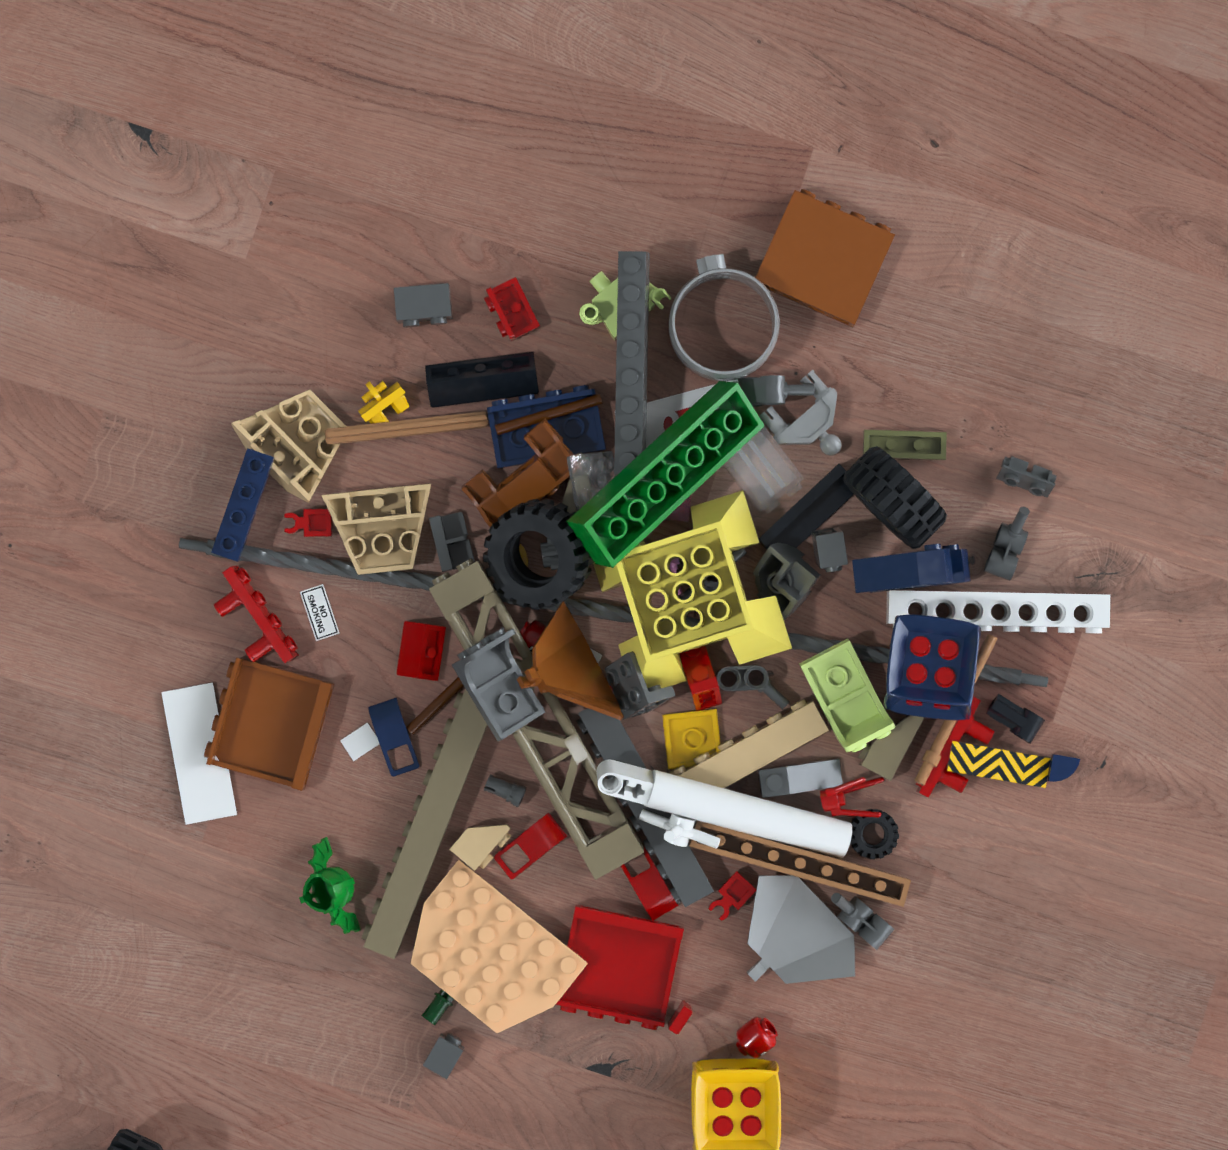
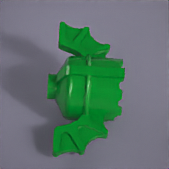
[299,837,361,934]

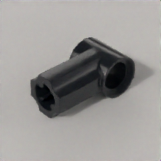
[986,694,1045,744]

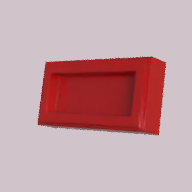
[668,1000,692,1035]

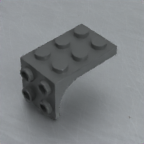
[452,628,545,741]

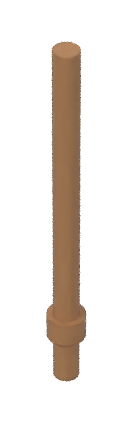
[914,634,997,786]

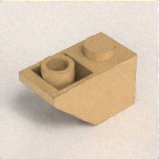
[449,824,511,871]

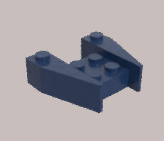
[852,544,971,593]

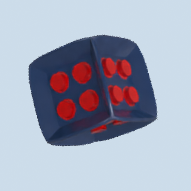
[884,615,981,720]

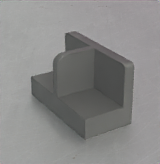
[429,512,475,572]

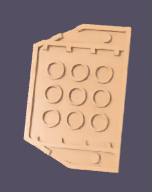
[411,860,588,1033]

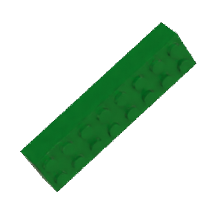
[567,381,765,568]

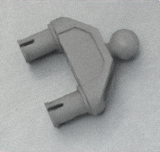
[759,370,842,456]

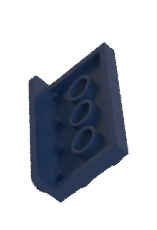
[487,385,606,469]

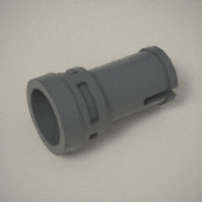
[484,774,527,807]

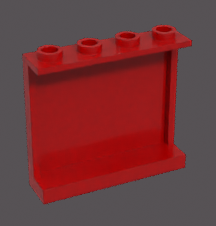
[555,904,684,1030]

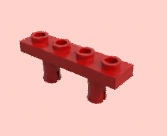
[213,565,299,663]
[915,696,995,798]

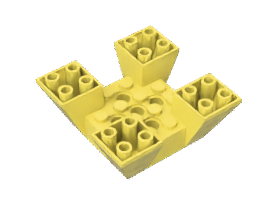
[593,490,792,688]

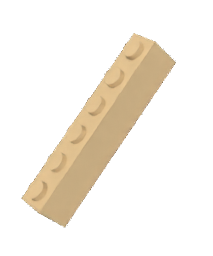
[669,699,829,788]

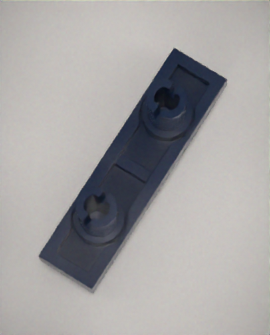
[211,448,275,562]

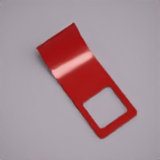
[494,813,567,879]
[621,847,679,920]

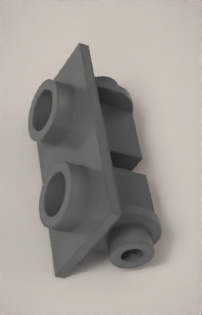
[996,456,1057,498]

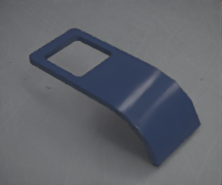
[368,697,419,777]

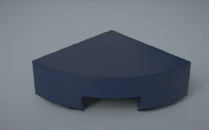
[1048,754,1080,782]

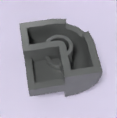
[753,543,821,620]

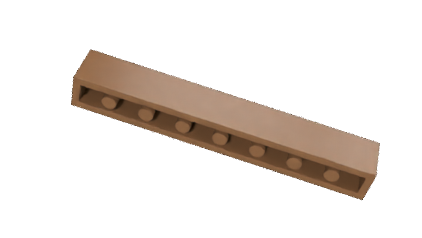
[689,820,911,907]

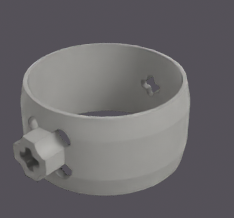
[669,254,780,381]

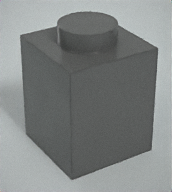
[423,1033,465,1080]

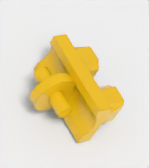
[358,381,409,424]

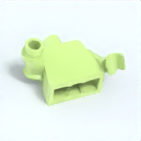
[579,271,671,341]

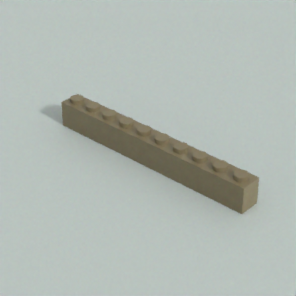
[361,689,488,959]

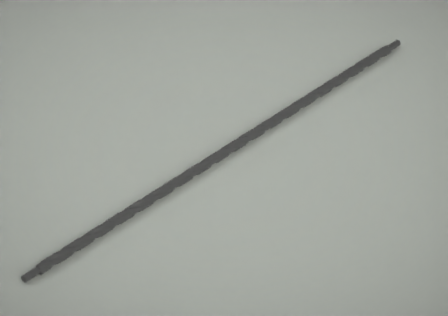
[179,538,1048,687]

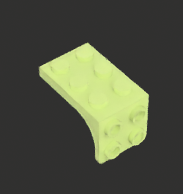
[799,638,896,752]

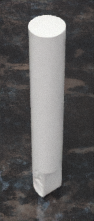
[597,759,852,859]

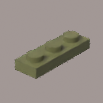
[863,430,947,460]

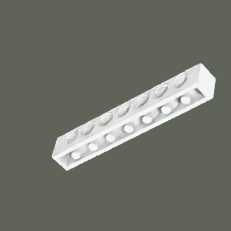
[886,590,1110,633]

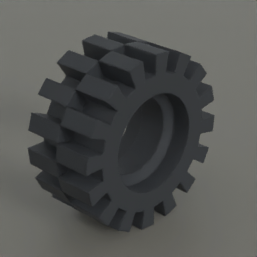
[850,809,899,859]

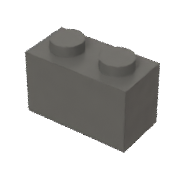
[394,283,453,328]
[811,527,848,572]

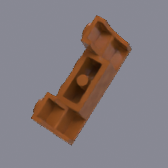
[462,419,581,527]

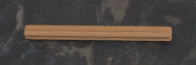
[324,411,488,445]

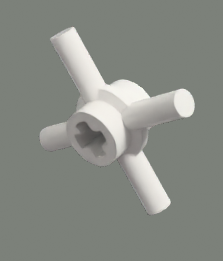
[639,809,720,849]

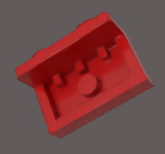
[484,277,540,341]

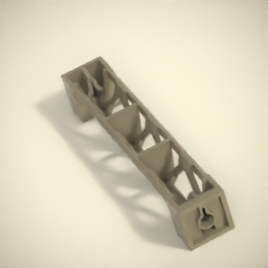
[429,558,644,880]

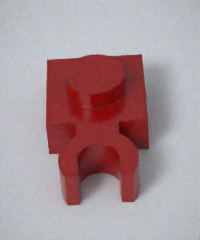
[284,509,332,537]
[708,871,756,921]

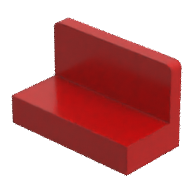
[396,621,446,681]

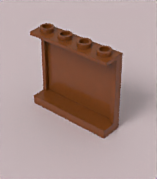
[755,189,895,328]
[204,658,334,791]

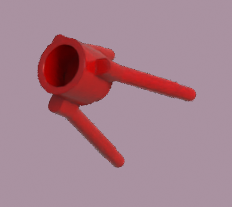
[820,777,884,818]

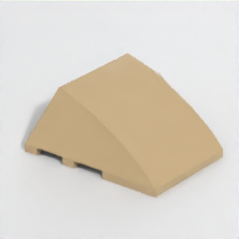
[231,390,347,503]
[321,484,431,575]

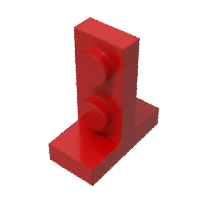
[679,645,722,711]

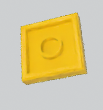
[662,709,721,770]

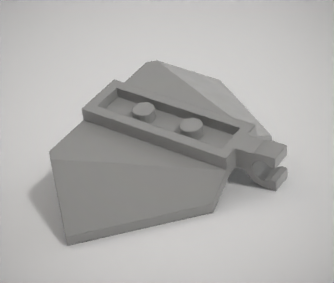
[747,875,855,984]

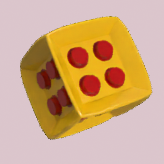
[691,1058,781,1150]

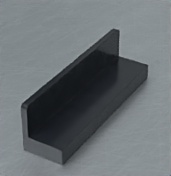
[425,351,539,408]
[759,464,854,549]

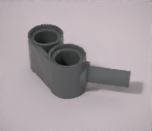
[738,375,815,407]
[984,507,1030,581]
[716,665,790,710]
[831,893,895,950]

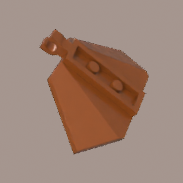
[517,601,623,720]

